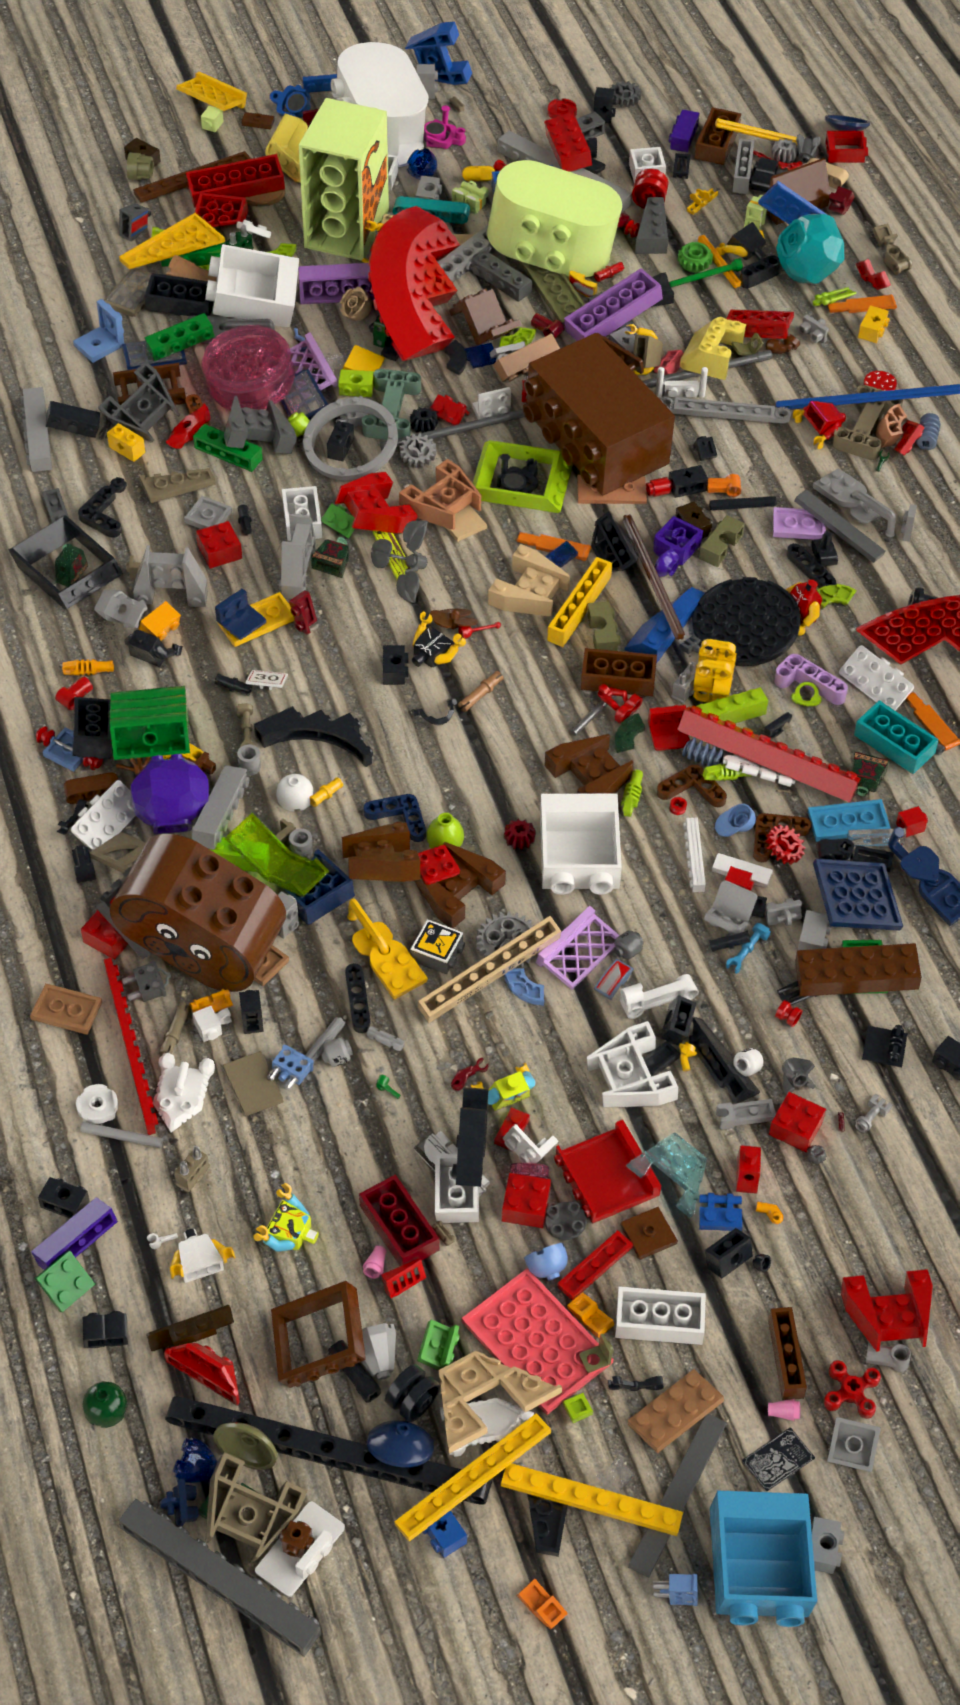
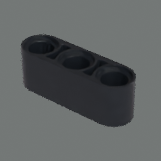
[740,255,780,289]

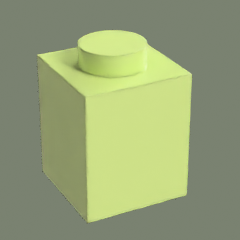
[201,106,223,132]

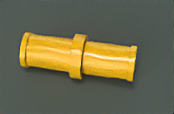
[309,777,343,807]

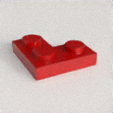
[893,420,925,456]

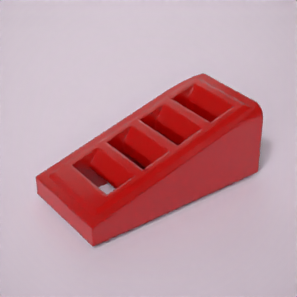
[381,1258,426,1298]

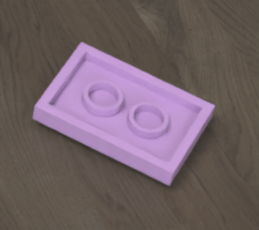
[773,507,826,540]

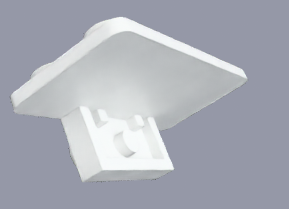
[839,645,914,711]
[71,780,136,851]
[255,1501,345,1598]

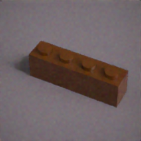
[768,1307,807,1401]

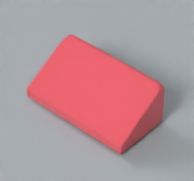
[653,350,684,375]

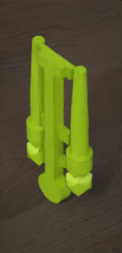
[813,287,857,306]

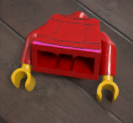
[793,401,846,450]

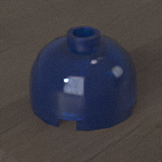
[407,147,438,180]

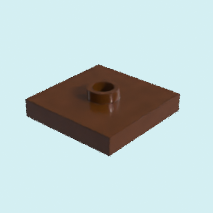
[620,1207,678,1260]

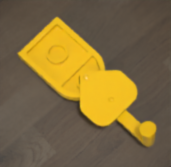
[347,898,428,1000]

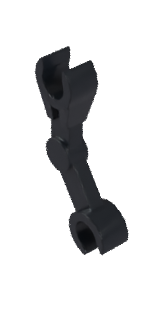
[57,799,89,835]
[608,1376,664,1391]

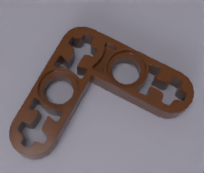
[657,764,727,808]
[753,813,811,863]

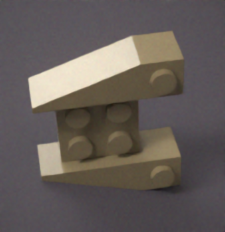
[205,1452,307,1563]

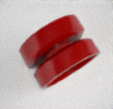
[632,168,669,209]

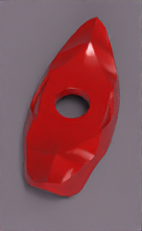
[165,403,210,449]

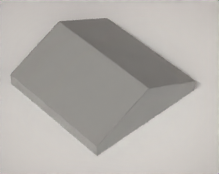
[827,1417,881,1472]

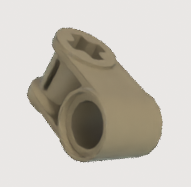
[884,245,912,275]

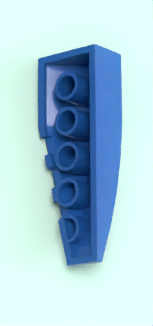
[624,587,705,664]

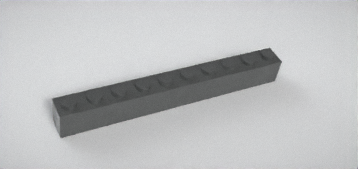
[118,1499,321,1657]

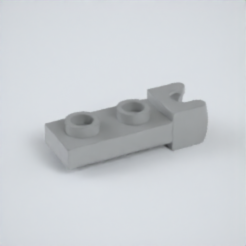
[716,1099,776,1130]

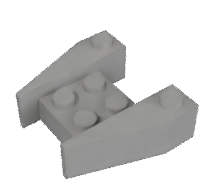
[279,513,316,599]
[133,545,208,607]

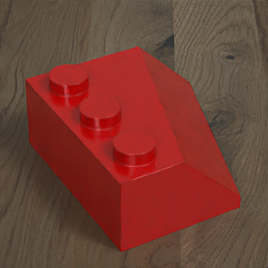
[194,193,248,227]

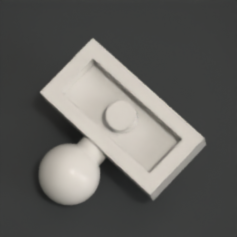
[236,220,271,238]

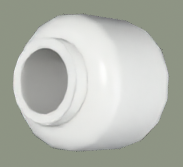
[733,1048,763,1077]

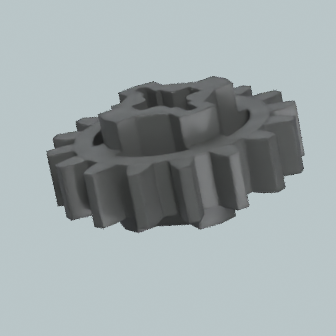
[611,81,641,107]

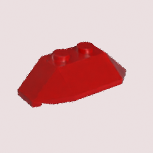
[164,1343,240,1406]

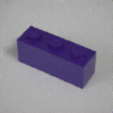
[668,109,700,153]

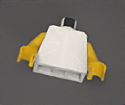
[170,1229,236,1283]

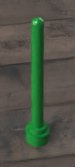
[669,258,743,288]

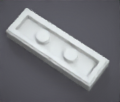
[712,853,773,888]

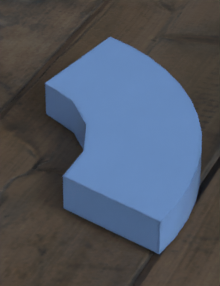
[504,968,544,1005]

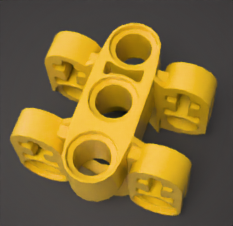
[693,639,737,703]

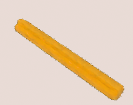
[698,235,741,288]

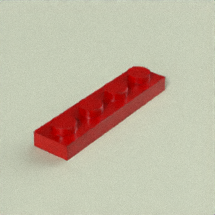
[557,1230,633,1301]

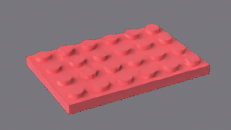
[461,1268,614,1415]

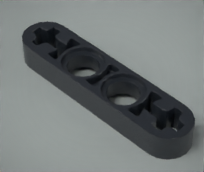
[786,543,836,588]
[345,963,371,1033]

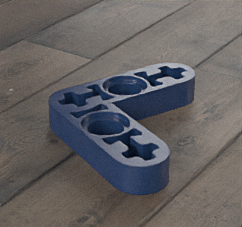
[364,794,426,842]

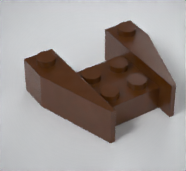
[544,734,634,794]
[342,822,420,882]
[415,842,506,929]

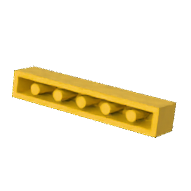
[547,557,612,647]

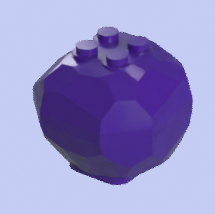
[131,754,209,834]

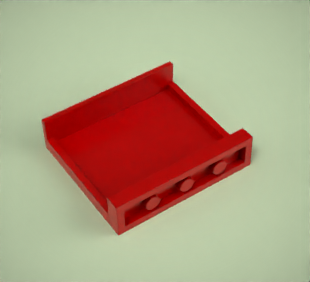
[554,1119,661,1224]

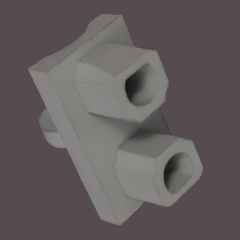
[799,314,829,343]
[766,898,802,926]

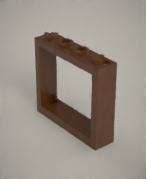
[271,1281,366,1388]

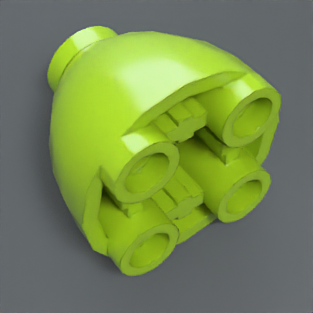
[427,812,464,849]

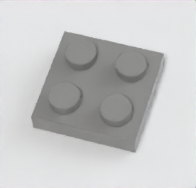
[184,496,232,529]

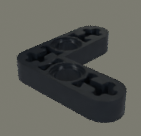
[78,485,122,538]

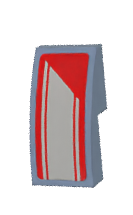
[594,959,634,1000]

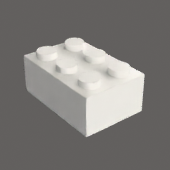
[282,486,322,541]
[435,1154,479,1223]

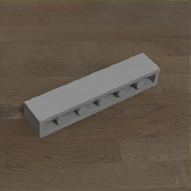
[20,387,52,472]
[192,765,249,850]

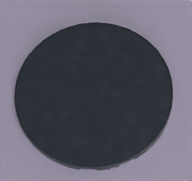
[693,577,800,666]

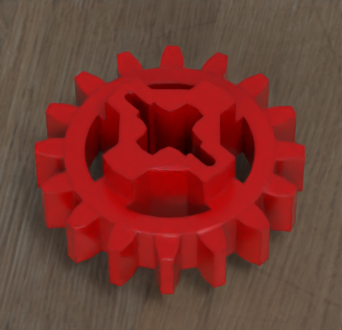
[765,824,806,865]

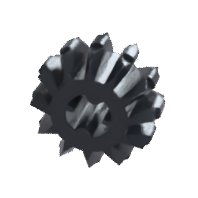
[410,406,438,433]

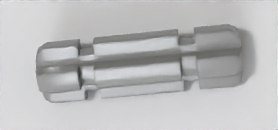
[367,1026,405,1051]

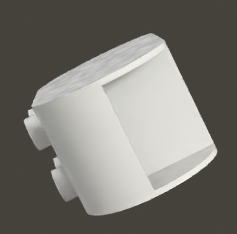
[331,42,428,168]

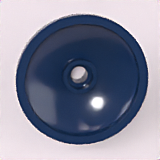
[825,115,870,131]
[367,1420,434,1467]

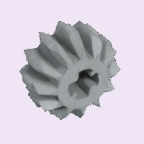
[772,139,798,163]

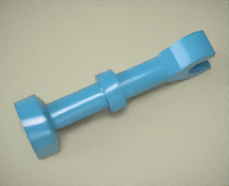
[726,923,771,974]

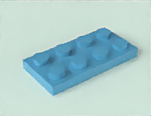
[807,799,891,842]

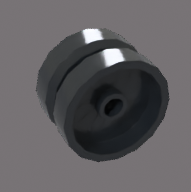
[384,1364,441,1422]

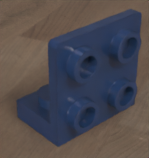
[215,588,266,640]

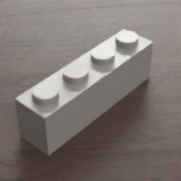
[732,138,754,194]

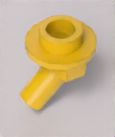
[679,1042,697,1072]

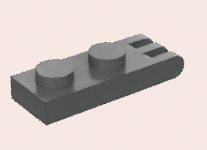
[42,488,69,523]

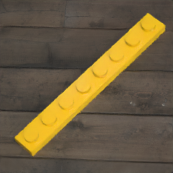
[394,1413,551,1542]
[501,1463,683,1536]

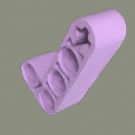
[774,654,848,705]

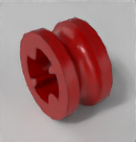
[669,797,687,815]

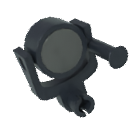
[497,454,538,494]

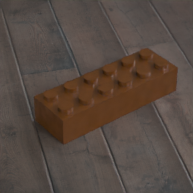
[795,943,922,997]

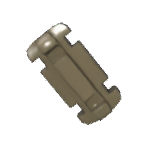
[449,96,464,112]
[433,1221,455,1246]

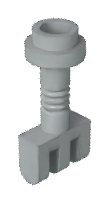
[855,1094,893,1132]

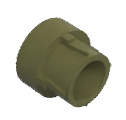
[126,152,154,180]

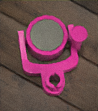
[423,105,466,149]

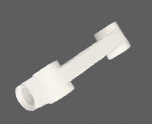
[620,974,699,1019]

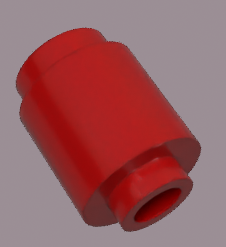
[646,477,673,497]

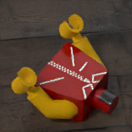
[785,580,822,636]

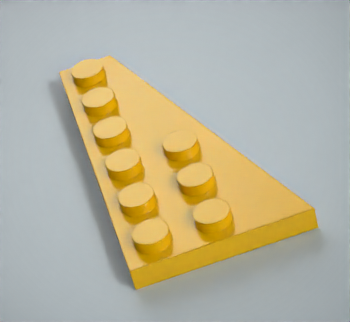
[119,213,225,270]

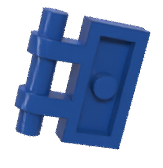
[699,1193,742,1231]

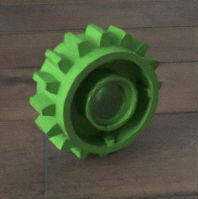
[678,242,713,273]

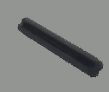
[709,496,777,510]

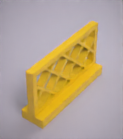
[176,72,247,111]

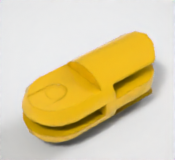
[462,166,495,182]

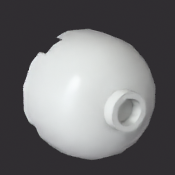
[276,774,314,812]

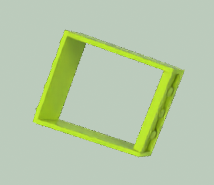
[472,440,573,513]

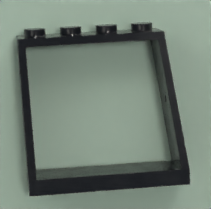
[8,515,123,609]

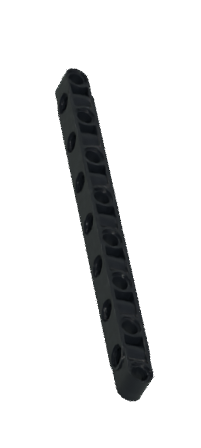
[165,1396,492,1505]

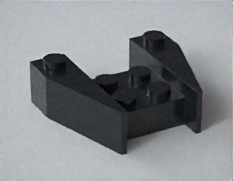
[452,1087,489,1187]

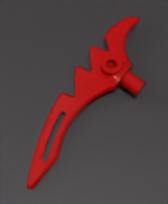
[753,150,803,170]

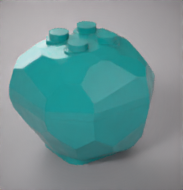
[776,214,845,284]

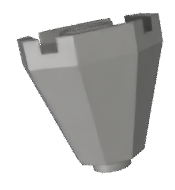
[361,1323,396,1380]

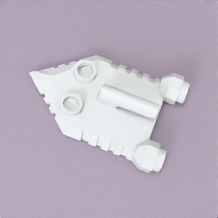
[153,1053,215,1132]
[440,1398,534,1457]

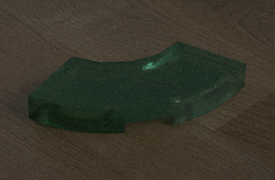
[615,713,645,753]

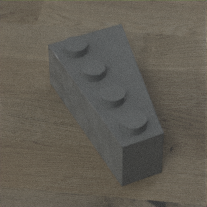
[635,197,668,254]

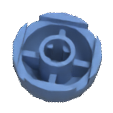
[524,1243,568,1281]

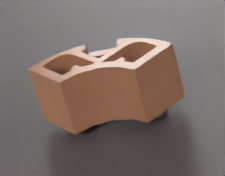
[876,404,907,448]

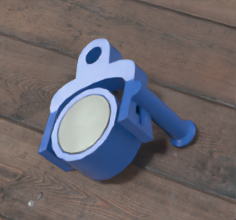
[270,85,311,118]

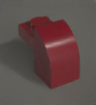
[828,186,855,215]

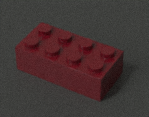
[359,1174,440,1266]

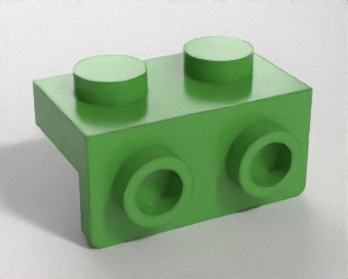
[321,503,355,539]
[417,1319,460,1371]

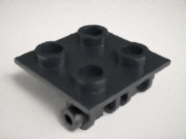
[862,1025,908,1068]

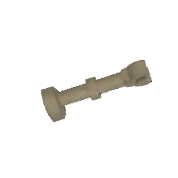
[236,703,255,747]

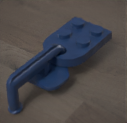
[888,827,960,927]

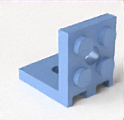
[73,299,125,363]

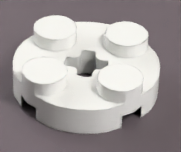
[76,1084,118,1124]

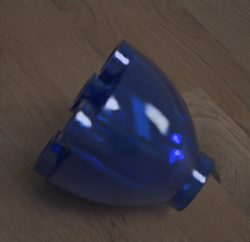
[173,1437,218,1483]

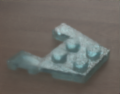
[626,1132,707,1218]

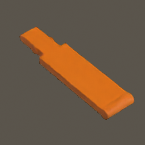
[827,294,897,313]
[516,532,592,561]
[905,692,960,751]

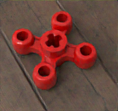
[824,1360,881,1419]

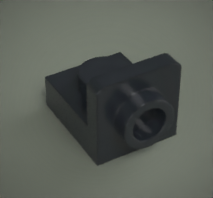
[693,436,718,461]

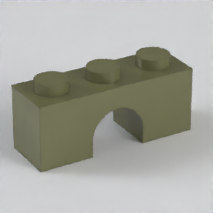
[699,515,745,567]
[587,601,621,651]

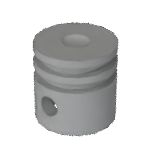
[237,744,261,776]
[289,828,313,860]

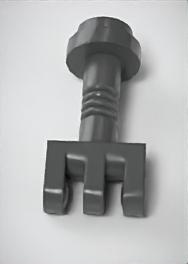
[679,635,701,654]

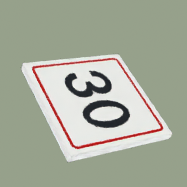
[246,670,288,690]

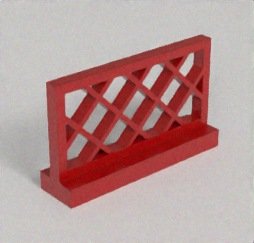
[726,309,794,339]

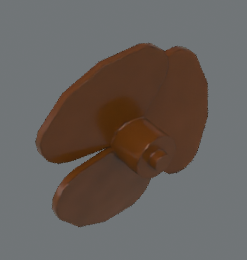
[430,608,478,630]

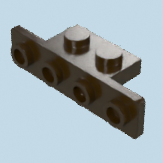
[146,1305,234,1352]

